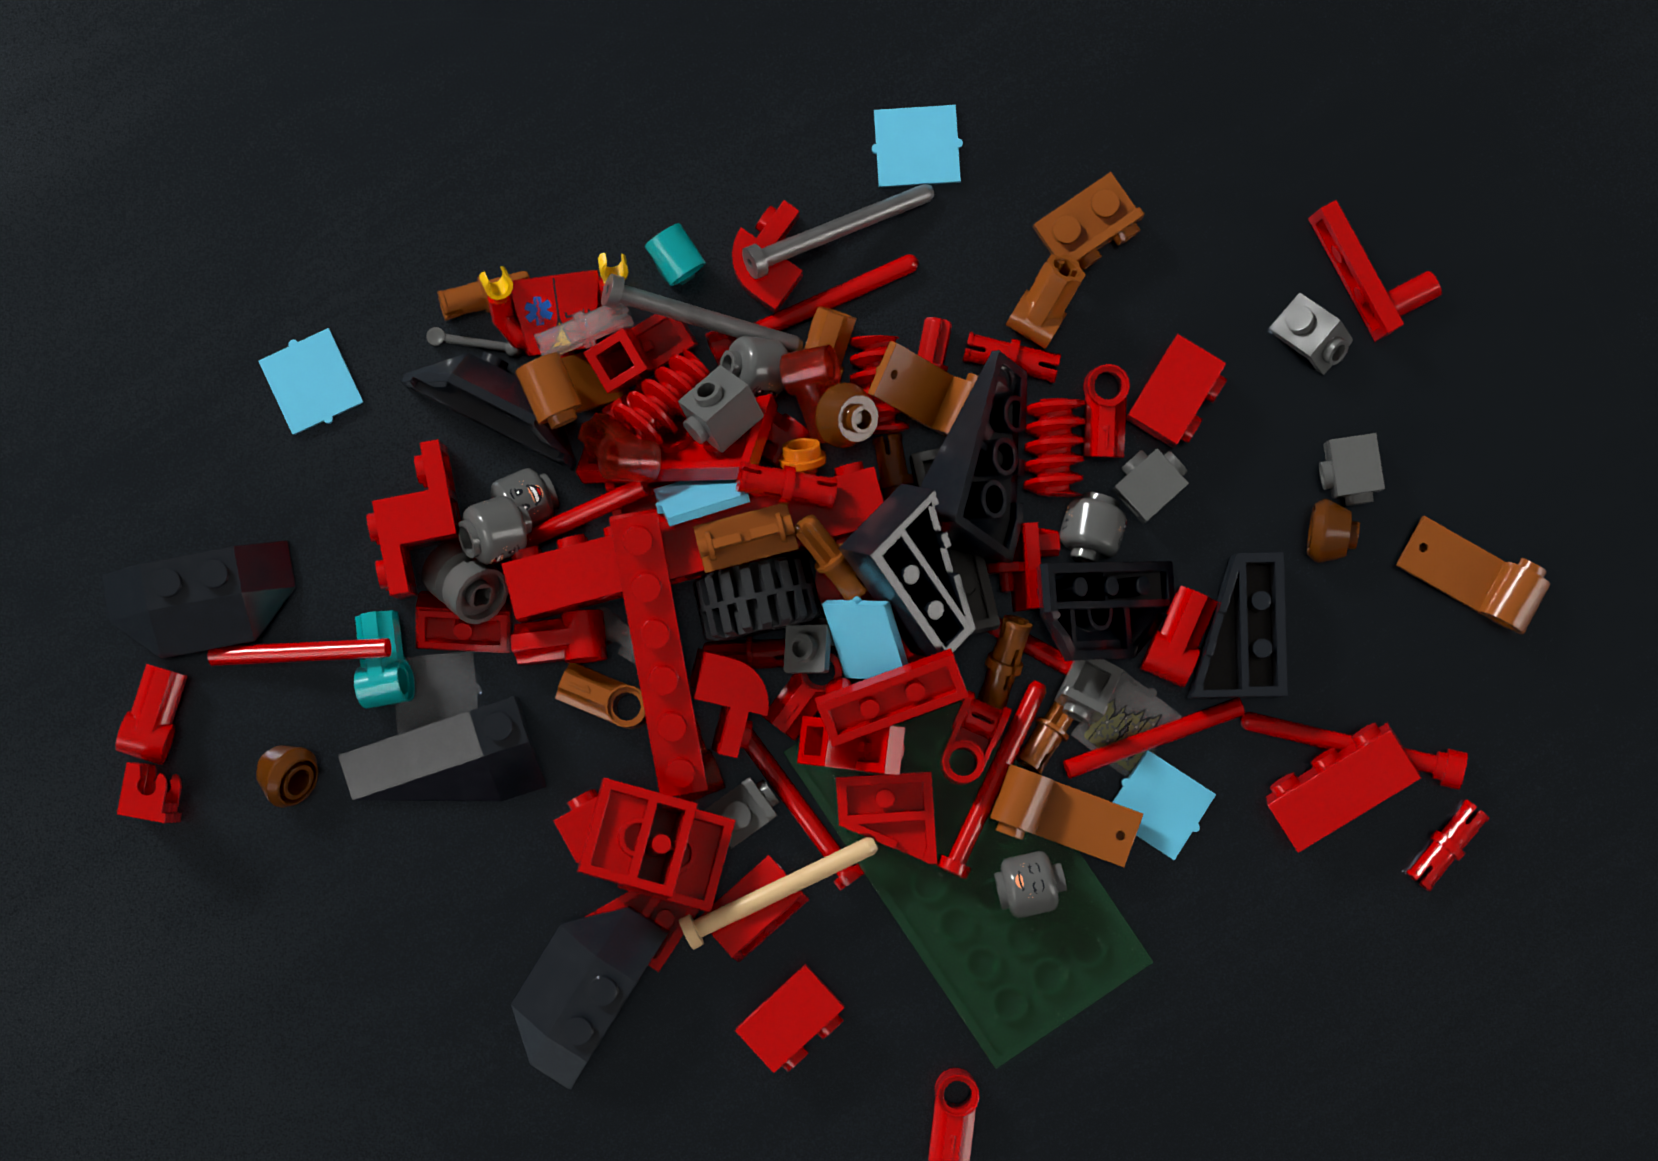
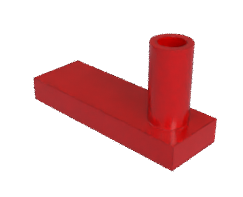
[1308,200,1442,341]
[815,648,969,747]

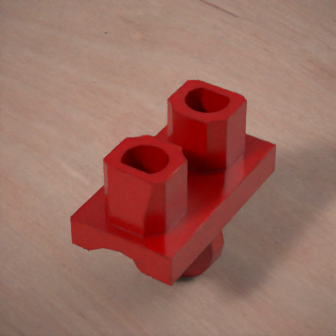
[986,522,1060,612]

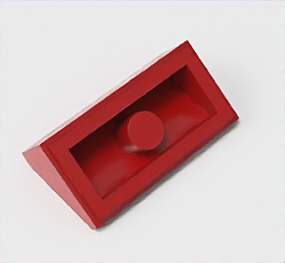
[416,591,513,653]

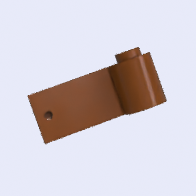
[867,341,978,437]
[515,351,630,429]
[1396,516,1550,634]
[990,764,1143,867]

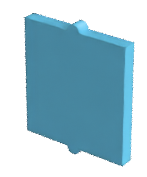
[872,105,963,188]
[258,328,364,436]
[653,480,750,526]
[822,596,909,679]
[1113,750,1216,860]

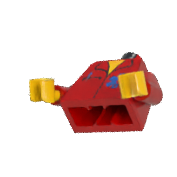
[479,253,629,358]

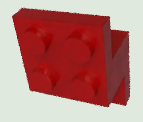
[366,439,462,600]
[577,777,735,913]

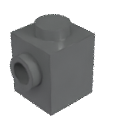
[678,365,764,453]
[1319,433,1385,506]
[1112,448,1189,524]

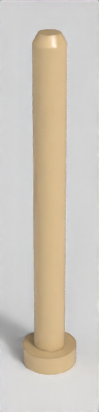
[679,837,878,950]

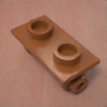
[693,503,799,573]

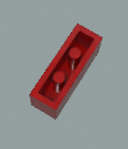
[1266,722,1421,853]

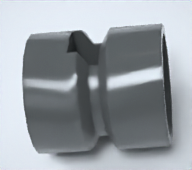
[422,540,509,624]

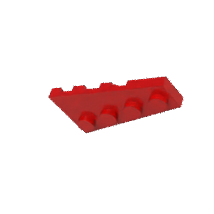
[576,394,778,483]

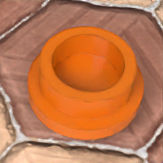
[778,438,827,474]

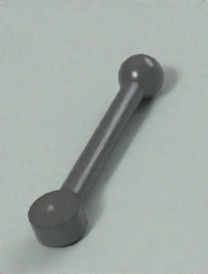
[426,327,524,358]

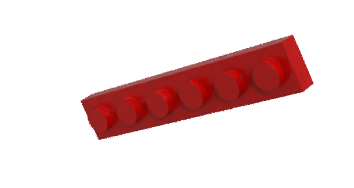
[609,508,708,796]

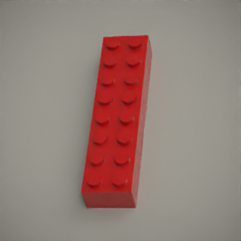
[502,461,883,623]

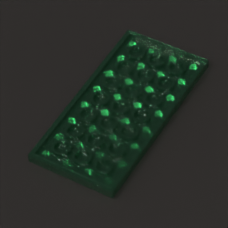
[783,680,1153,1069]

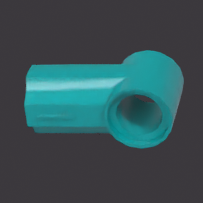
[644,223,706,286]
[354,610,415,709]

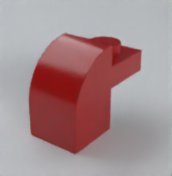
[732,200,803,313]
[583,314,699,393]
[689,648,769,758]
[797,716,905,775]

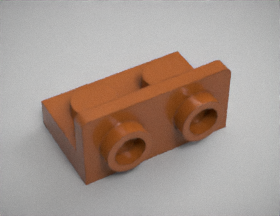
[1033,172,1145,271]

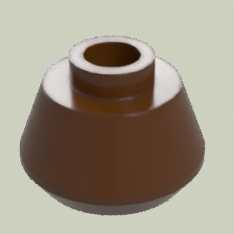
[816,383,878,448]
[1307,499,1360,563]
[256,745,318,808]

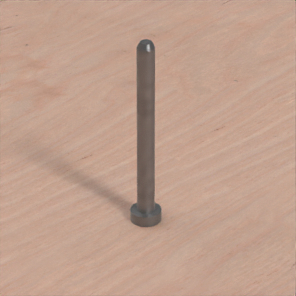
[742,184,935,279]
[601,273,803,354]

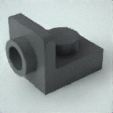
[704,777,780,849]

